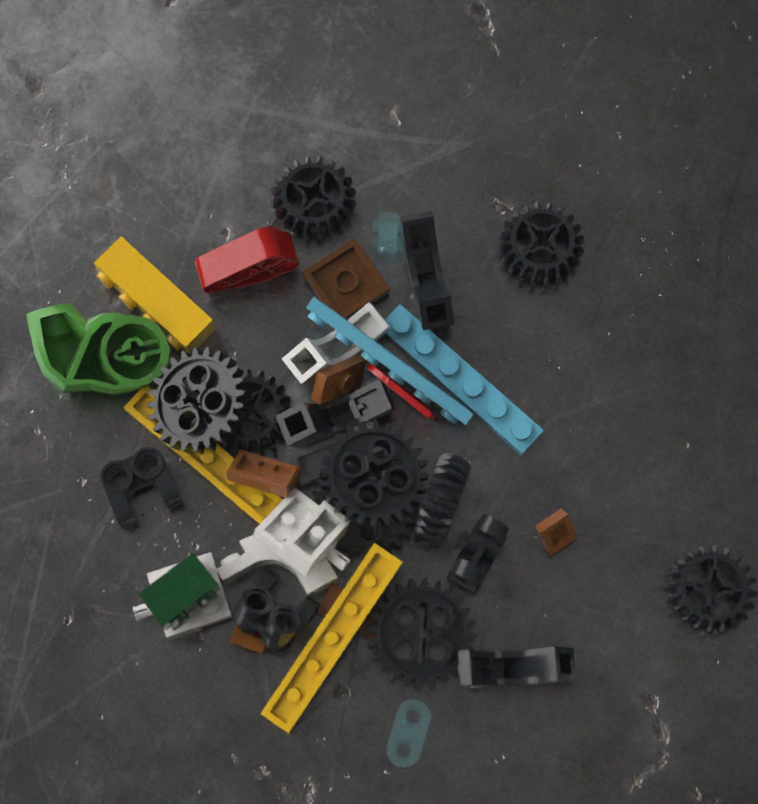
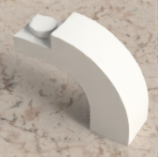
[282,302,391,386]
[216,535,338,597]

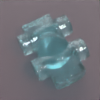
[372,211,403,256]

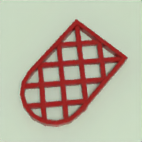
[367,363,440,421]

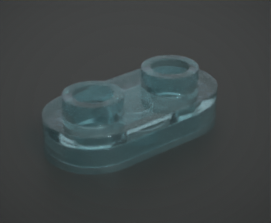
[386,699,431,768]

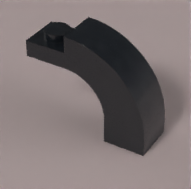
[400,211,454,330]
[276,379,396,448]
[458,646,576,688]

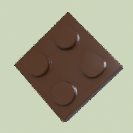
[302,238,391,320]

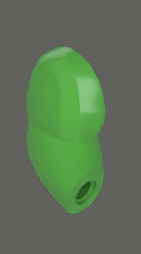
[25,303,170,395]

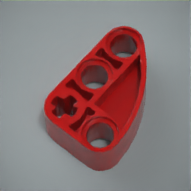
[195,226,300,293]

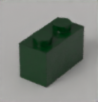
[138,552,221,631]

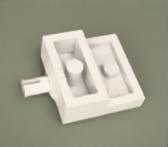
[252,488,351,577]
[133,552,232,640]

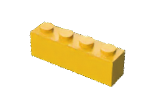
[94,236,215,354]

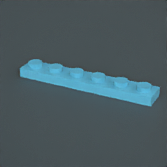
[306,296,473,425]
[384,304,544,456]

